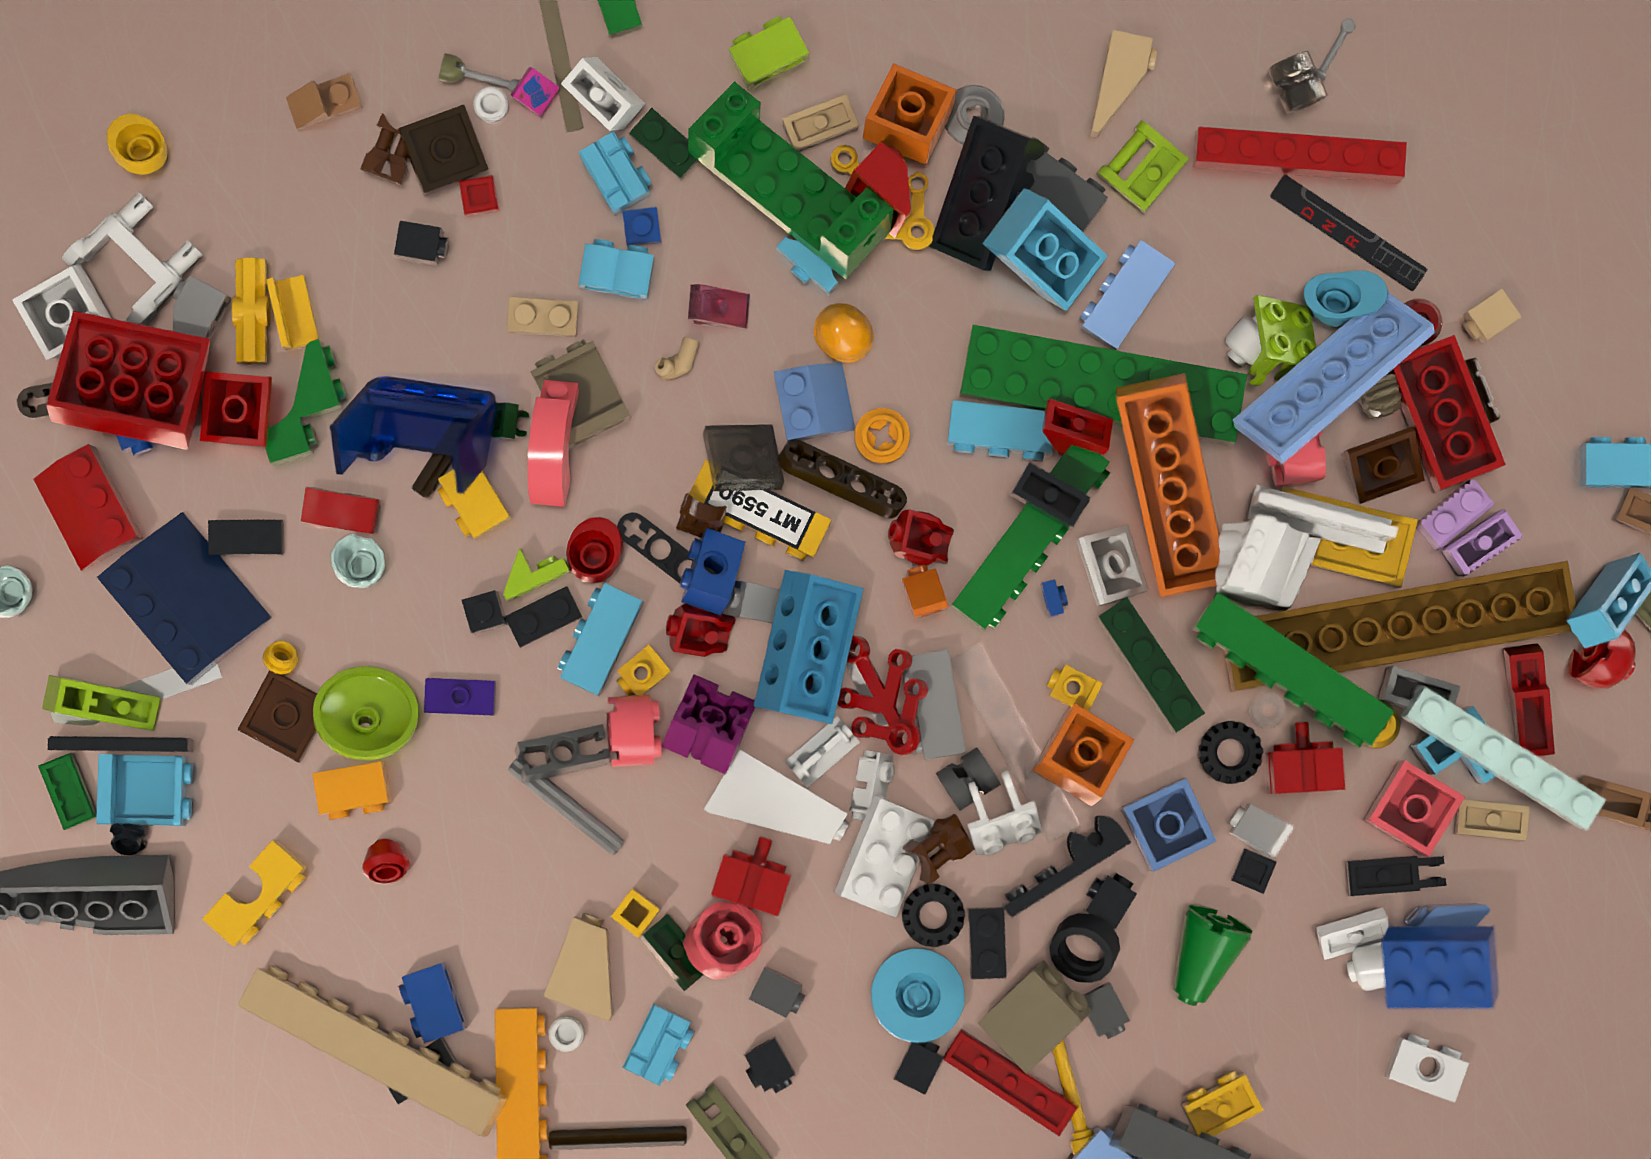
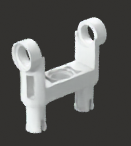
[62,192,203,326]

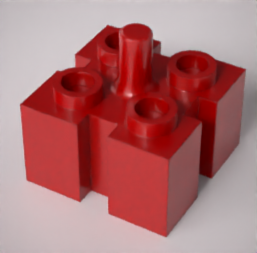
[1265,722,1346,794]
[711,836,791,916]

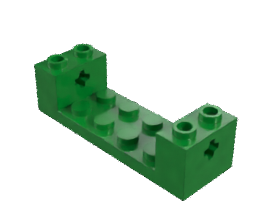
[688,81,894,279]

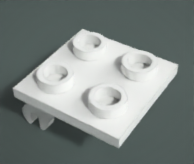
[967,770,1042,856]

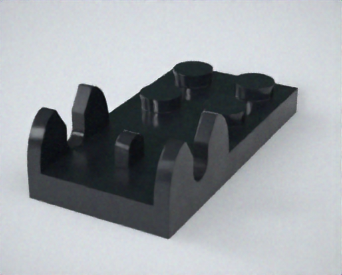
[929,116,1045,271]
[1002,816,1131,918]

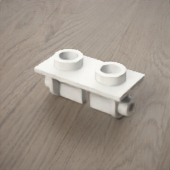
[785,716,860,788]
[850,750,895,821]

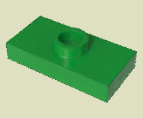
[38,753,97,830]

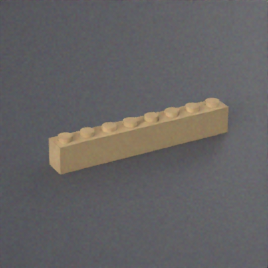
[237,965,507,1137]

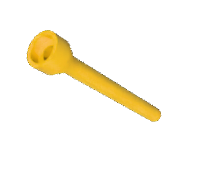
[1052,1039,1093,1155]

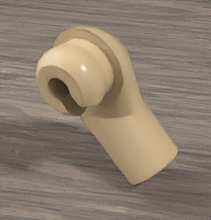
[655,337,700,380]

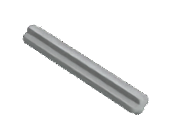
[508,758,624,855]

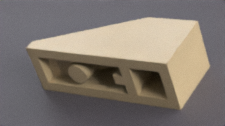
[1090,30,1158,138]

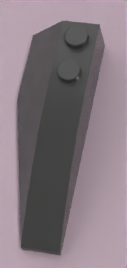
[0,855,174,935]

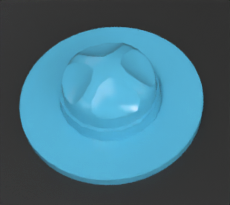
[871,949,965,1043]

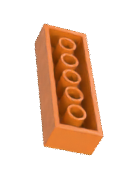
[1116,373,1220,597]

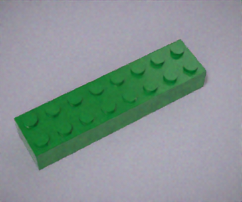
[959,325,1248,446]

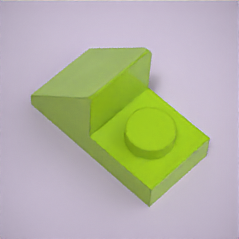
[503,548,571,602]

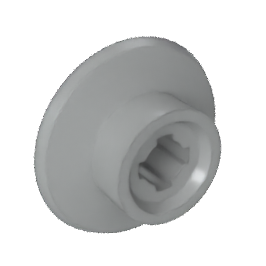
[945,85,1005,144]

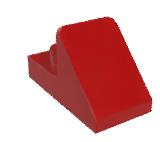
[1042,398,1114,456]

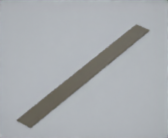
[539,0,584,132]

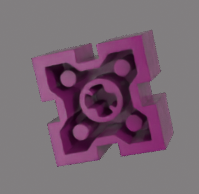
[662,674,756,775]

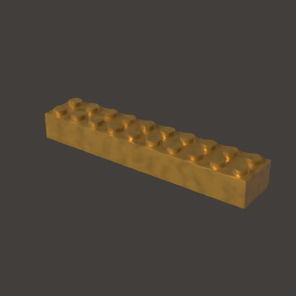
[1224,561,1576,692]

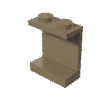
[531,339,631,449]

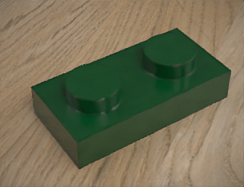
[629,107,698,180]
[639,914,704,991]

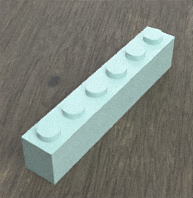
[1401,687,1606,830]

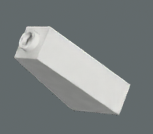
[704,749,850,844]

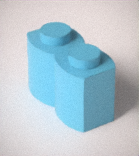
[578,239,654,299]

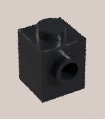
[1084,873,1137,929]
[744,1036,796,1093]

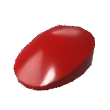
[566,517,623,584]

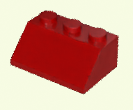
[33,444,143,571]

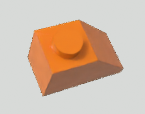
[902,565,949,620]

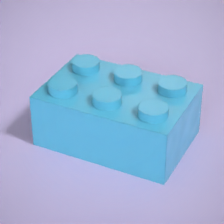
[983,188,1108,311]

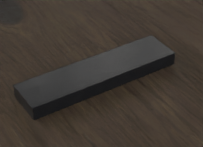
[48,736,193,752]

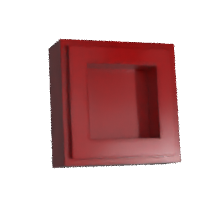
[459,175,499,216]

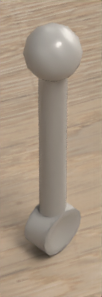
[1313,19,1355,82]

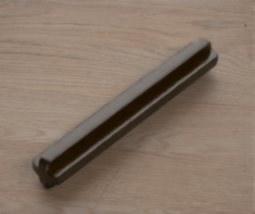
[548,1126,687,1150]

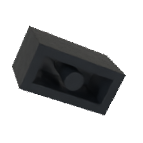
[1011,462,1091,530]
[968,907,1007,979]

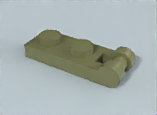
[685,1083,771,1159]

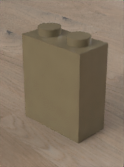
[978,960,1092,1074]

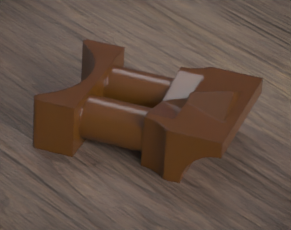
[360,113,408,185]
[676,493,727,537]
[902,814,975,885]

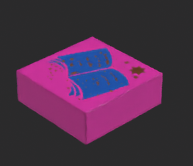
[510,67,560,116]

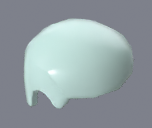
[331,534,385,588]
[0,565,33,618]

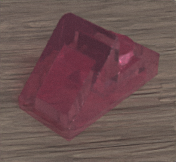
[688,284,750,329]

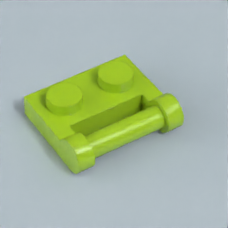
[1097,120,1189,213]

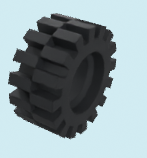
[1198,721,1264,784]
[902,884,965,947]

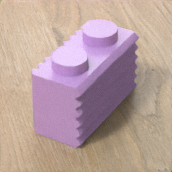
[1416,479,1495,550]
[1442,509,1522,577]

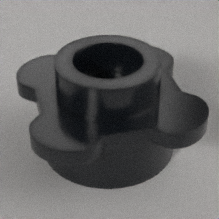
[110,823,146,855]

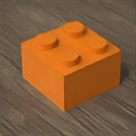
[863,63,957,165]
[1033,704,1135,806]

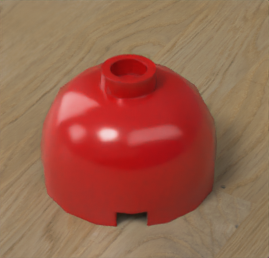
[1568,629,1636,689]

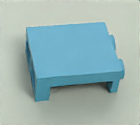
[96,754,193,826]

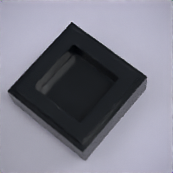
[1231,848,1277,894]

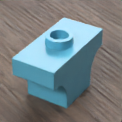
[776,236,838,296]

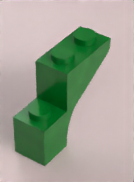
[265,339,346,466]

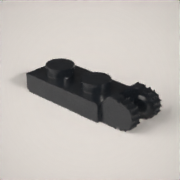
[1346,856,1447,896]

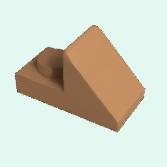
[286,73,363,130]

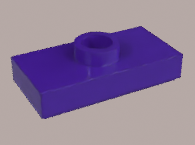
[424,678,496,716]

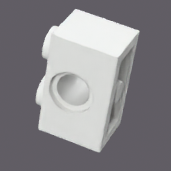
[561,57,645,131]
[1384,1034,1469,1103]

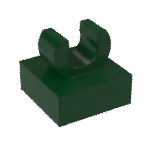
[487,402,529,439]

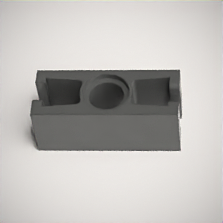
[515,724,611,783]

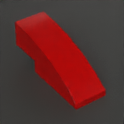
[1504,643,1555,757]

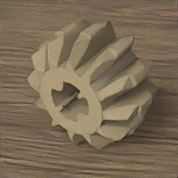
[1358,370,1402,419]

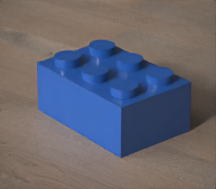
[1382,926,1499,1009]

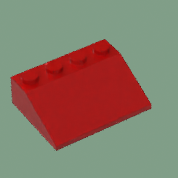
[46,311,211,450]

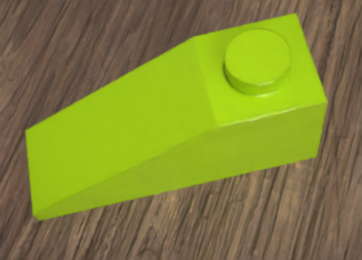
[42,675,160,731]

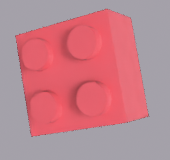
[1364,760,1465,857]

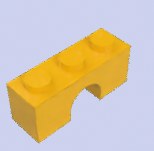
[202,840,308,947]

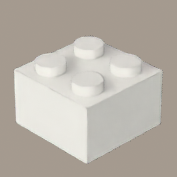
[12,265,112,361]

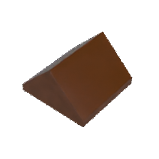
[1341,426,1425,504]

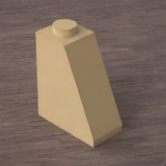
[543,913,613,1021]

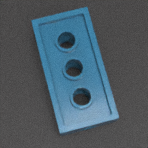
[754,570,863,724]

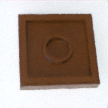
[237,670,317,763]

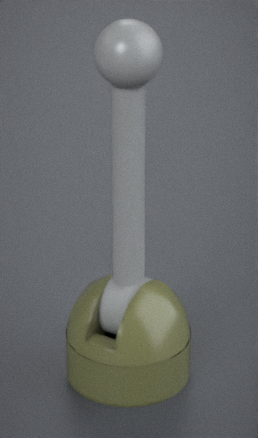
[438,53,520,92]

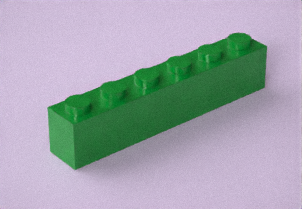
[951,445,1110,630]
[1192,592,1395,748]

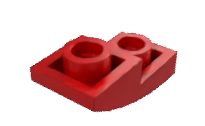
[301,487,379,534]

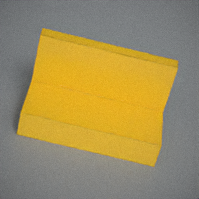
[266,275,320,351]

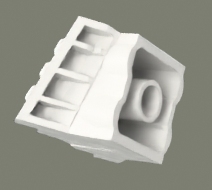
[1215,515,1321,611]

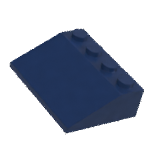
[97,512,272,685]

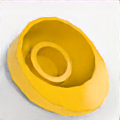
[106,114,167,175]

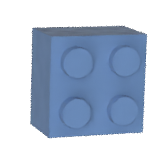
[1120,778,1217,872]

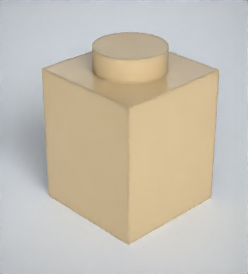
[1463,289,1522,344]

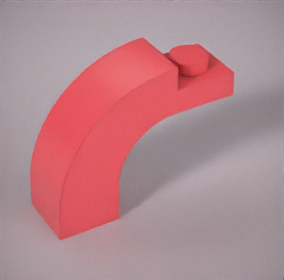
[528,380,580,507]

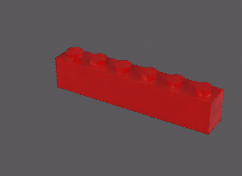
[1193,127,1407,183]

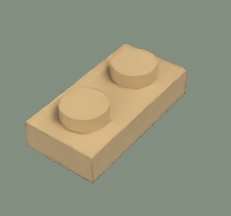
[782,94,859,151]
[506,297,579,337]
[1455,800,1530,841]

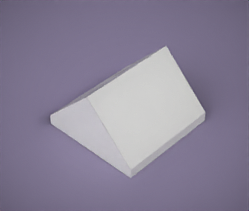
[1076,525,1149,607]

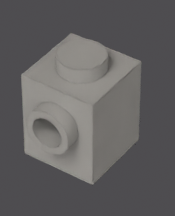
[727,580,780,623]

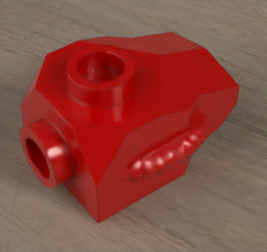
[888,509,954,565]
[666,603,736,657]

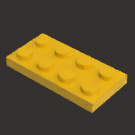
[1281,486,1418,588]

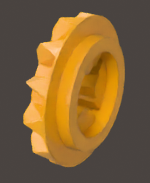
[855,408,910,464]

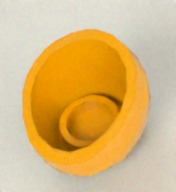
[813,303,874,363]

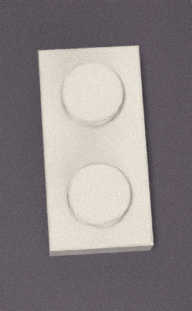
[1316,907,1389,960]

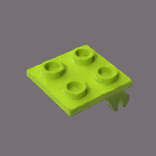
[1248,295,1317,386]

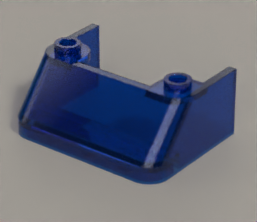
[330,376,497,494]

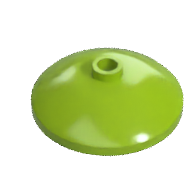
[313,666,419,760]

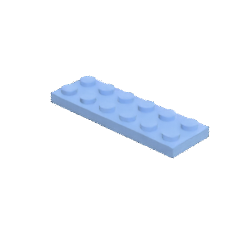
[1233,292,1435,464]

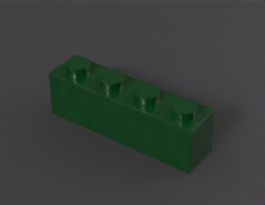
[1096,597,1205,733]

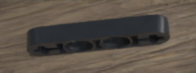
[617,512,716,584]

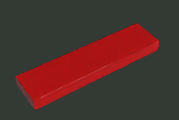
[943,1029,1079,1136]

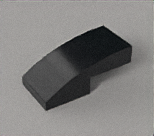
[208,520,283,556]

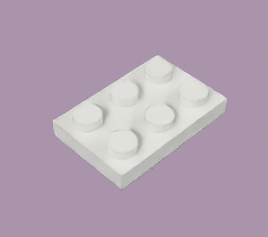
[834,796,935,918]

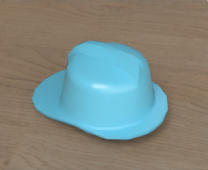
[1303,271,1388,327]

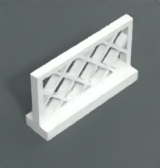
[1247,485,1398,554]

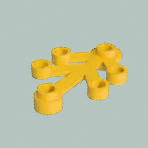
[830,145,934,250]

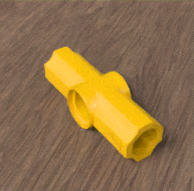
[232,258,271,365]

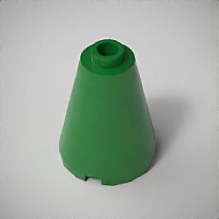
[1173,904,1253,1006]

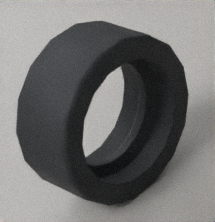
[1049,913,1120,983]

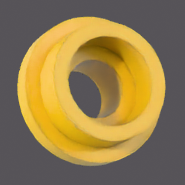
[262,641,298,674]

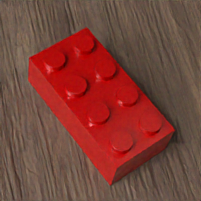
[1392,335,1506,493]

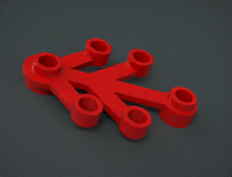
[837,635,928,755]

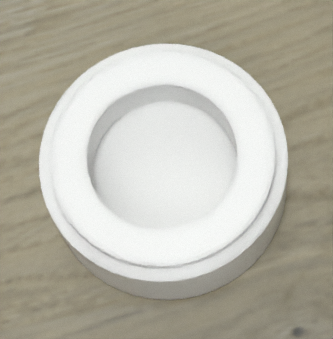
[474,87,509,123]
[549,1016,584,1052]

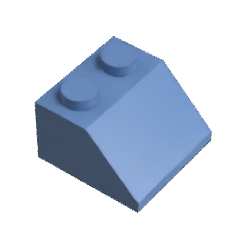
[774,362,855,442]
[1404,903,1491,927]

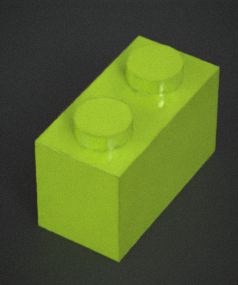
[729,16,809,90]

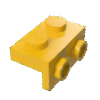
[1181,1070,1263,1137]

